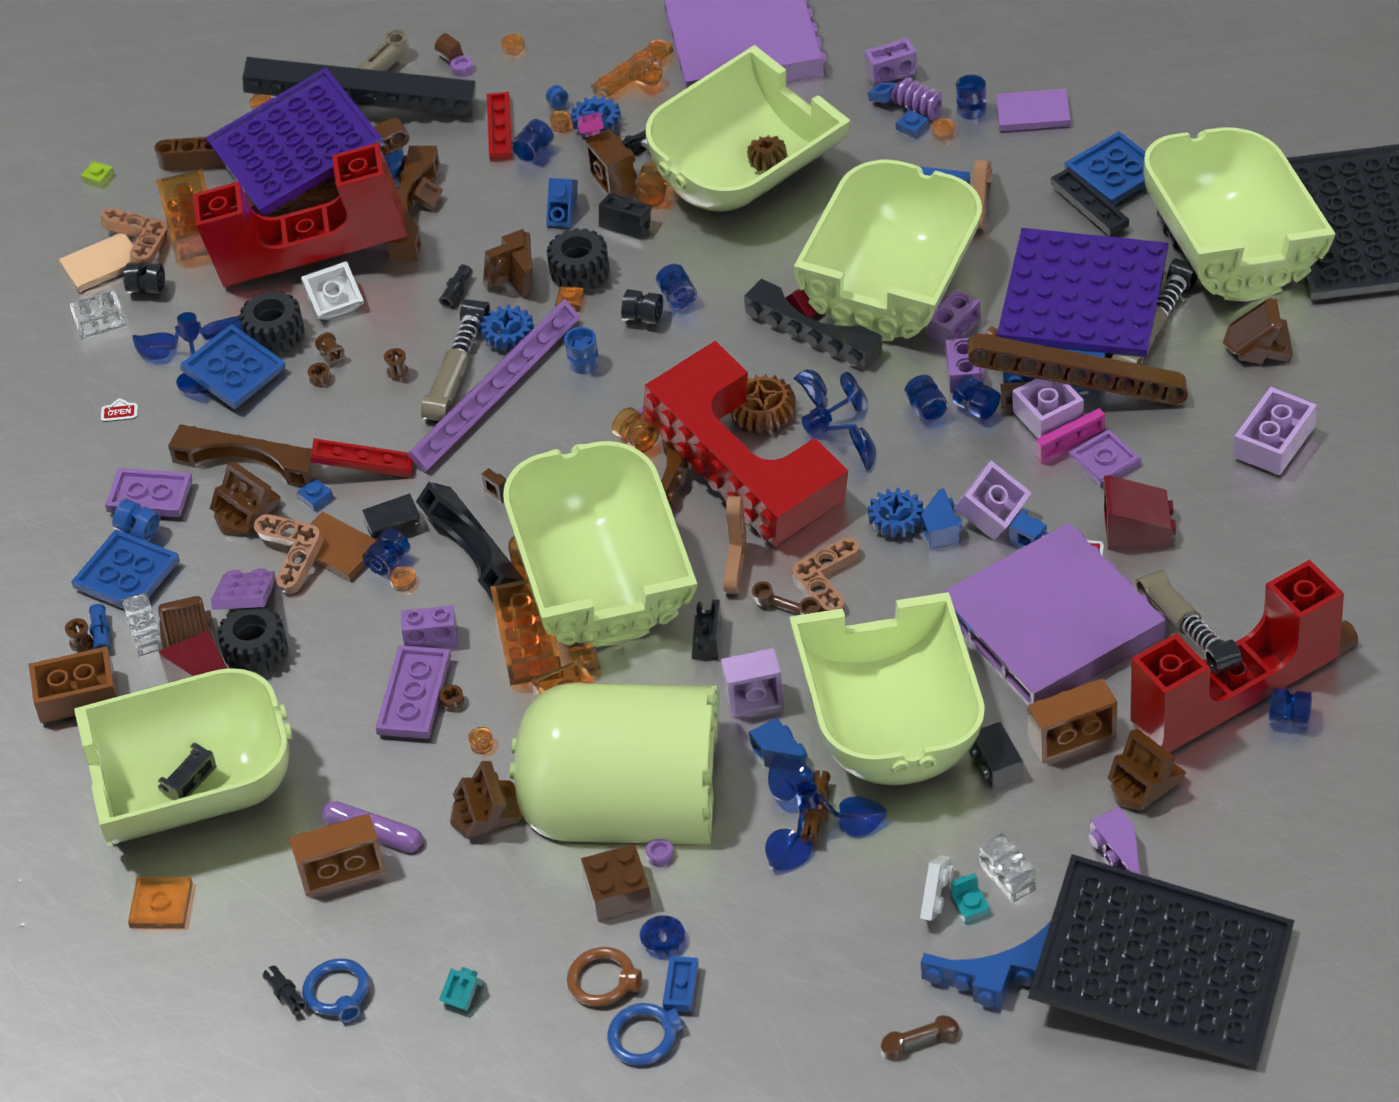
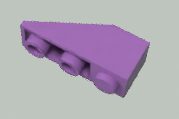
[1089,807,1140,874]

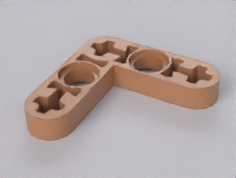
[973,160,992,230]
[101,208,168,266]
[723,496,746,594]
[254,514,324,594]
[792,537,860,612]

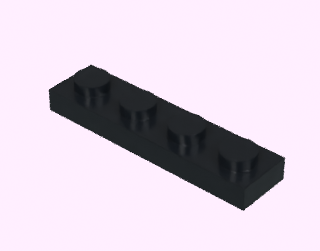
[1050,167,1129,236]

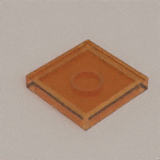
[128,877,193,929]

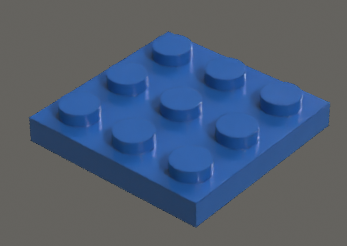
[1064,131,1146,205]
[180,324,286,409]
[71,529,180,613]

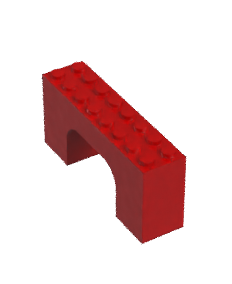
[193,142,407,287]
[643,340,849,547]
[1130,559,1344,753]

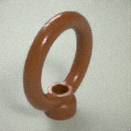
[567,947,642,1006]

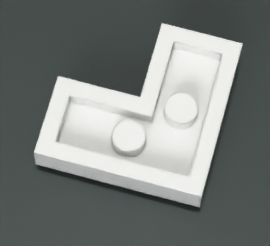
[920,855,954,921]

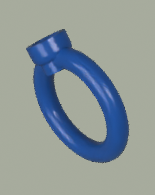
[302,958,369,1022]
[607,1003,684,1066]

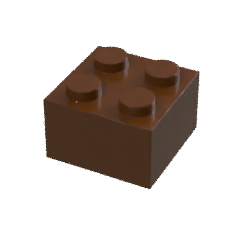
[585,129,637,196]
[581,844,652,921]

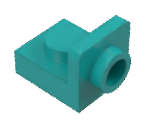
[950,873,991,924]
[439,967,484,1011]

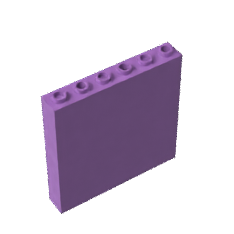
[664,0,827,89]
[939,523,1166,705]

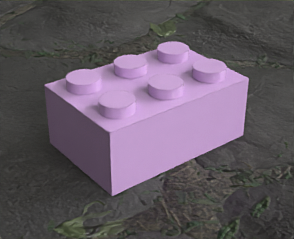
[1233,387,1317,475]

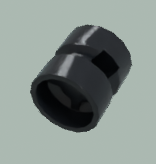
[124,262,165,294]
[621,289,664,325]

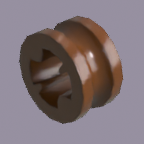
[308,362,331,387]
[439,685,465,712]

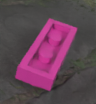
[578,112,604,136]
[1035,408,1105,464]

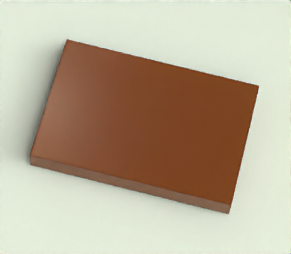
[290,512,382,581]

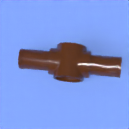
[800,770,831,843]

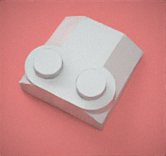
[301,261,364,320]

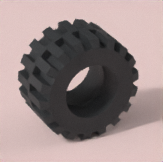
[547,228,610,291]
[239,290,304,354]
[217,607,288,674]

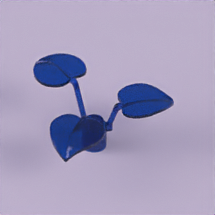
[133,312,242,395]
[793,369,876,471]
[765,754,887,871]

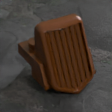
[483,229,533,297]
[1223,298,1293,364]
[210,461,281,535]
[158,596,218,649]
[1107,729,1186,810]
[450,761,523,839]

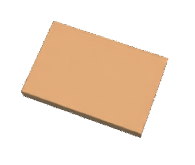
[59,233,133,293]

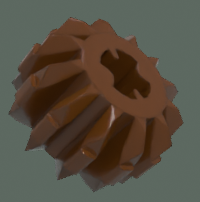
[747,135,788,172]

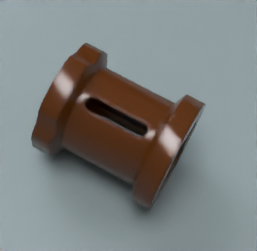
[315,332,345,364]
[384,348,409,381]
[65,618,93,653]

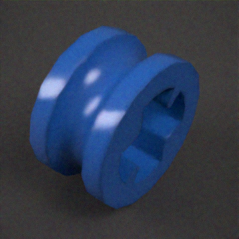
[545,85,569,109]

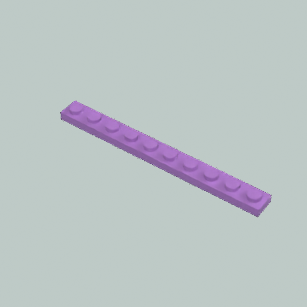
[407,299,581,472]

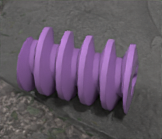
[891,77,943,121]

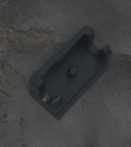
[598,193,652,239]
[362,493,420,539]
[691,600,722,659]
[158,743,217,800]

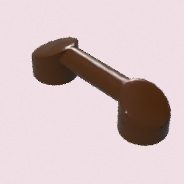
[752,581,821,615]
[881,1015,959,1061]

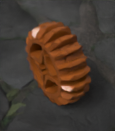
[730,374,796,435]

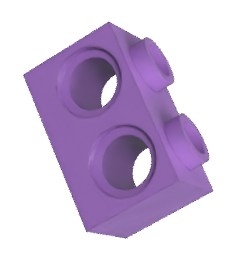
[865,38,917,86]
[927,289,980,345]
[946,338,985,393]
[401,605,458,648]

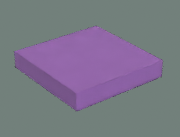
[1069,429,1141,488]

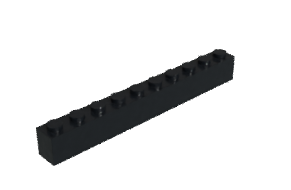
[242,57,476,117]

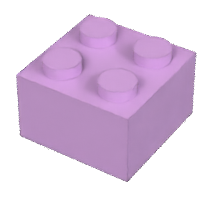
[1012,379,1084,438]
[953,461,1031,540]
[721,648,784,718]

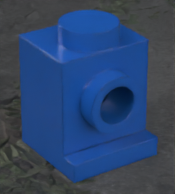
[1009,509,1049,548]

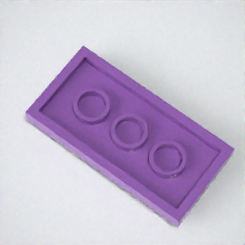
[375,645,451,739]

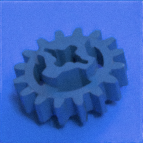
[570,95,621,137]
[480,305,534,351]
[867,488,924,538]

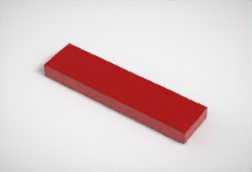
[486,92,513,162]
[310,438,413,478]

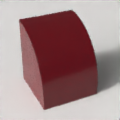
[785,288,817,318]

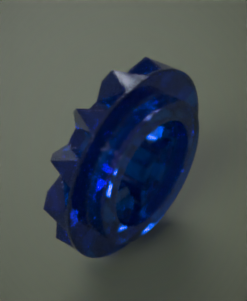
[640,915,685,956]

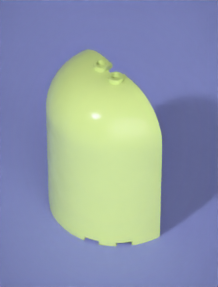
[646,45,851,212]
[1143,127,1335,301]
[794,160,982,341]
[504,441,697,648]
[790,592,984,785]
[74,669,293,846]
[510,683,720,845]

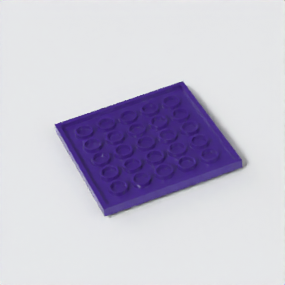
[206,68,385,216]
[997,228,1169,357]

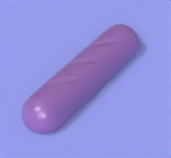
[321,801,423,853]

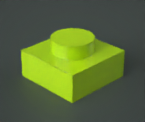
[80,161,114,188]

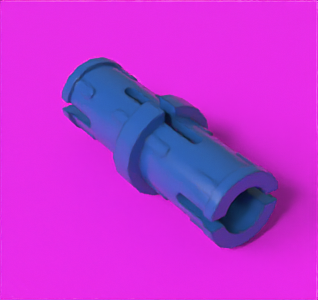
[89,604,111,651]

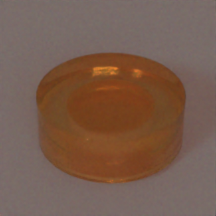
[501,34,525,55]
[250,94,272,110]
[931,119,955,141]
[390,566,417,592]

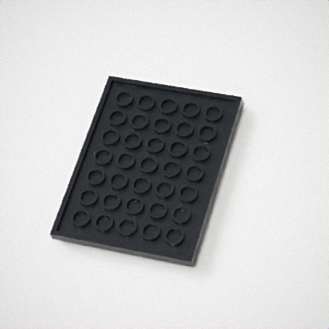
[1286,144,1399,300]
[1027,854,1295,1068]

